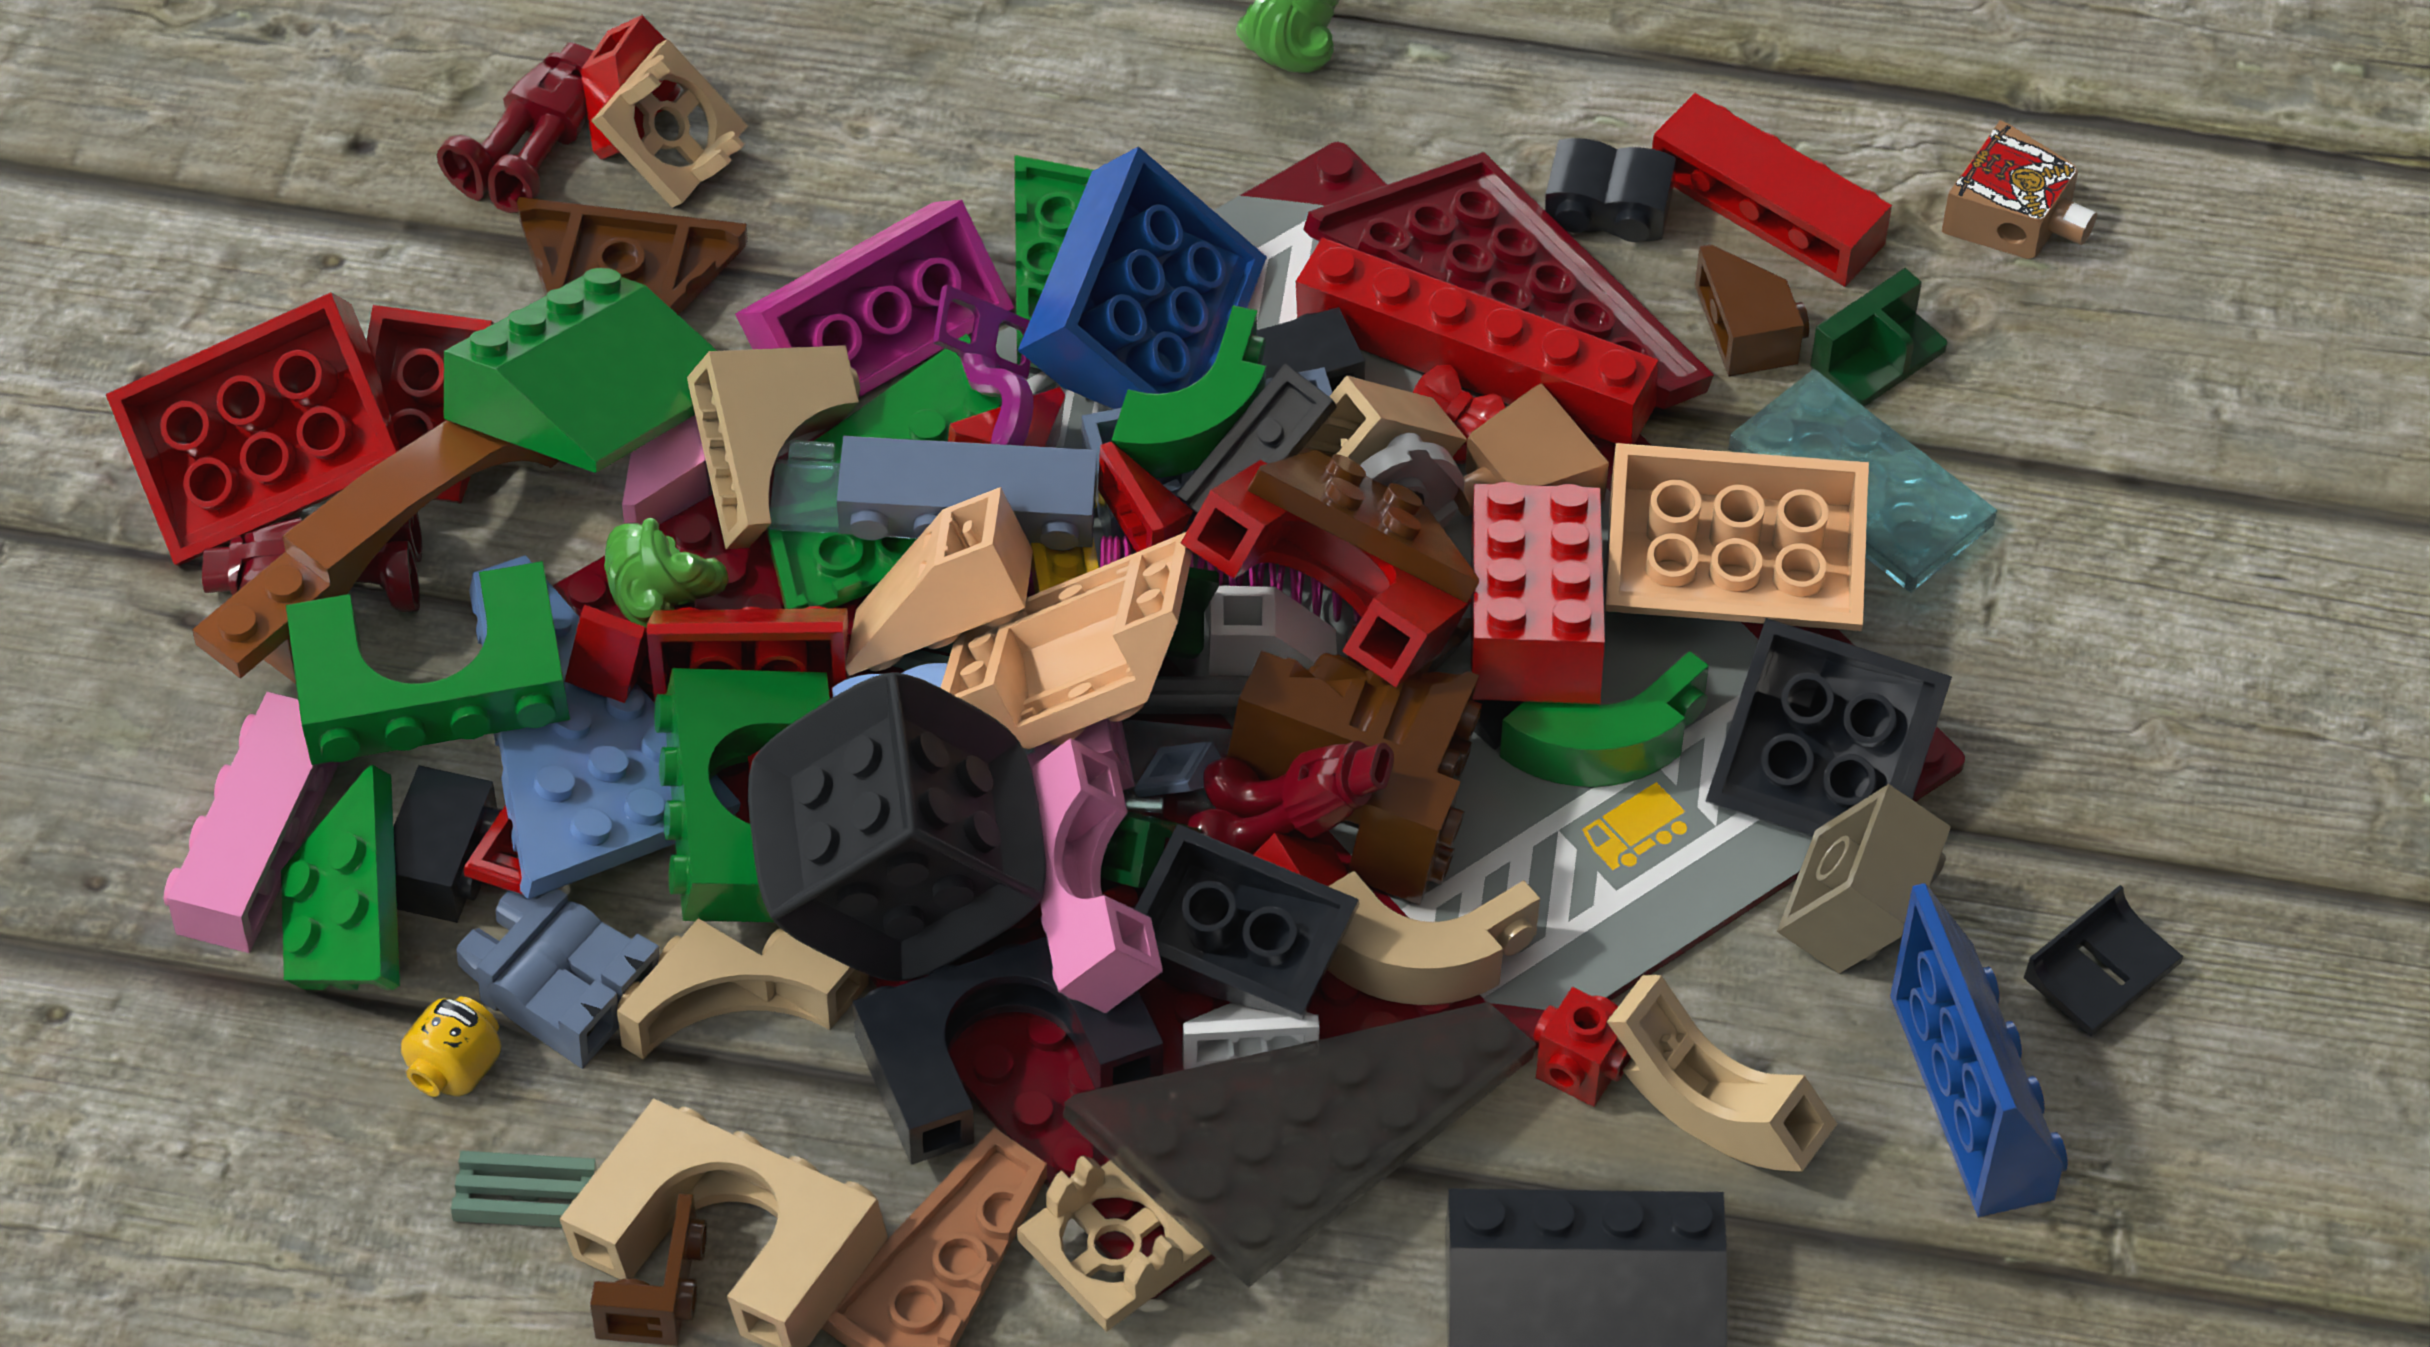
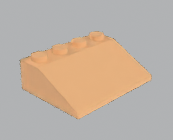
[1605,443,1869,631]

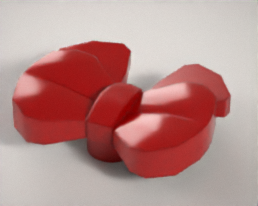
[1413,365,1506,465]

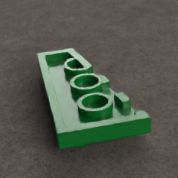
[1014,155,1094,368]
[766,499,917,609]

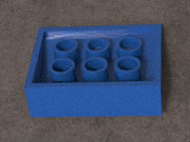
[1018,146,1267,409]
[1890,883,2068,1217]

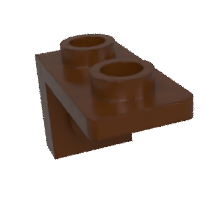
[590,1193,707,1346]

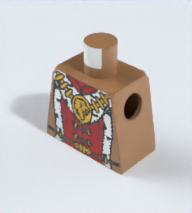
[1941,120,2097,259]

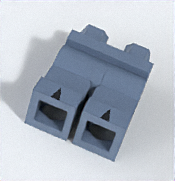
[456,888,660,1069]

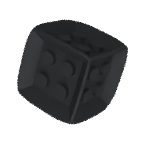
[748,672,1046,981]

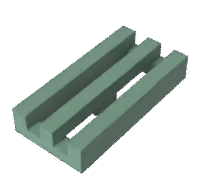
[451,1151,597,1228]

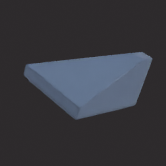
[1134,742,1221,797]

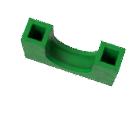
[286,561,570,765]
[654,668,830,922]

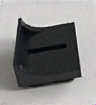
[2023,885,2183,1036]

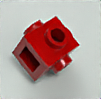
[1533,986,1632,1107]

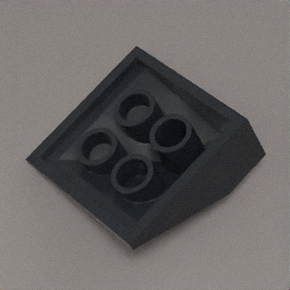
[1705,618,1952,837]

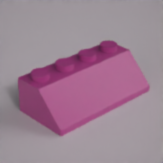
[735,200,1014,397]

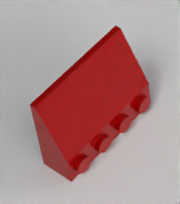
[105,292,400,566]

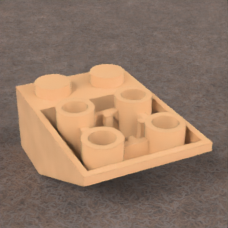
[846,487,1033,676]

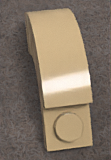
[1327,871,1540,1005]
[1607,975,1837,1172]

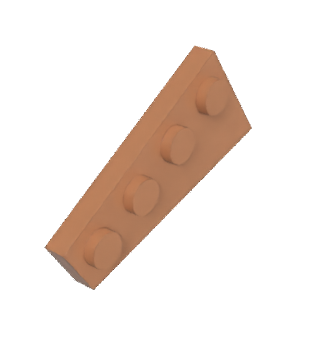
[821,1127,1047,1347]

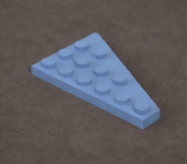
[469,555,741,899]

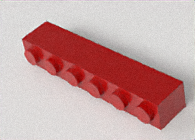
[1295,237,1658,444]

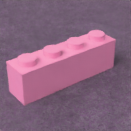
[164,692,340,953]

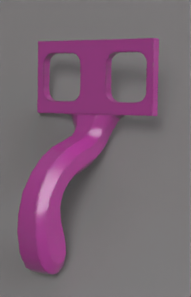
[933,285,1033,446]

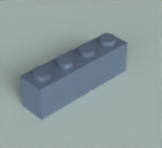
[837,436,1097,551]

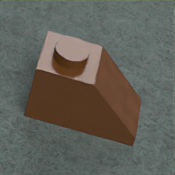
[1695,244,1810,377]

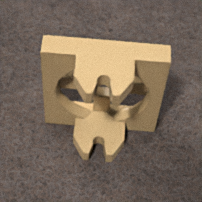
[592,39,748,208]
[1017,1152,1211,1332]

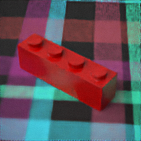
[1652,93,1892,287]

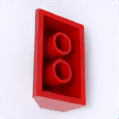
[647,606,849,702]

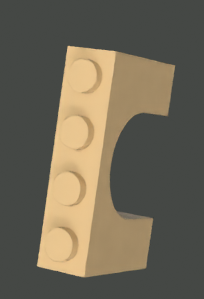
[559,1098,888,1347]

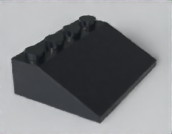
[1445,1188,1727,1347]

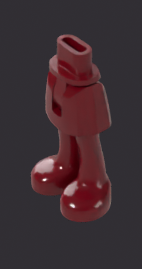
[436,42,594,213]
[202,512,422,612]
[1188,741,1394,855]

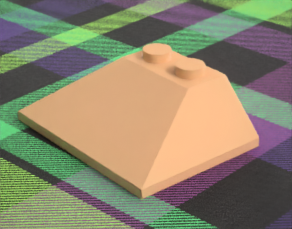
[940,532,1193,750]

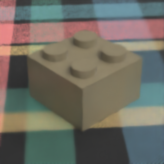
[1777,784,1951,973]

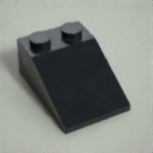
[1134,824,1360,1020]

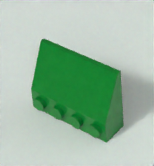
[444,268,717,473]

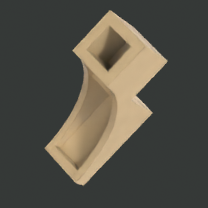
[617,918,869,1059]

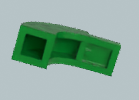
[1111,305,1266,478]
[1500,651,1709,787]

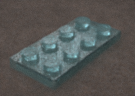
[1728,369,1997,593]

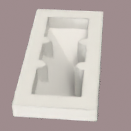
[1183,1003,1319,1069]

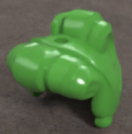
[1236,0,1339,73]
[604,518,729,628]

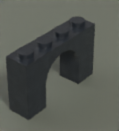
[852,936,1163,1165]

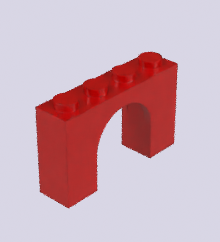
[1181,459,1472,687]

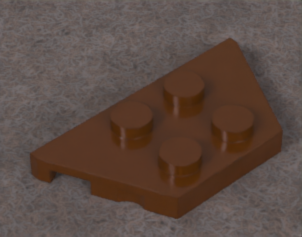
[517,197,748,315]
[1248,450,1479,603]

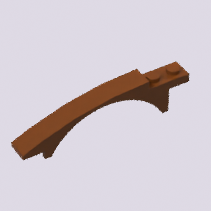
[192,420,560,684]

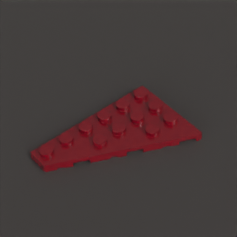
[1303,152,1714,409]

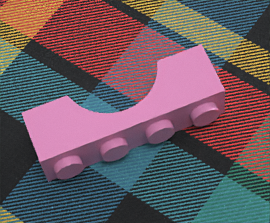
[1031,739,1163,1013]

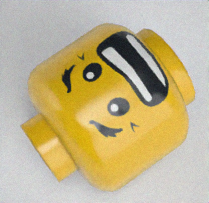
[401,996,501,1097]

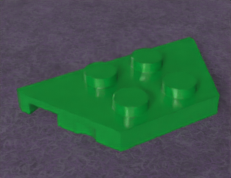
[281,765,400,990]

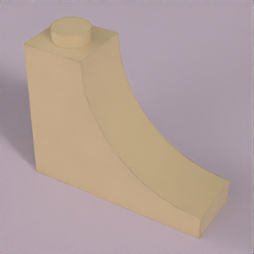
[687,346,860,549]
[1298,376,1467,465]

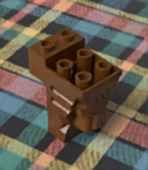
[1227,650,1483,905]

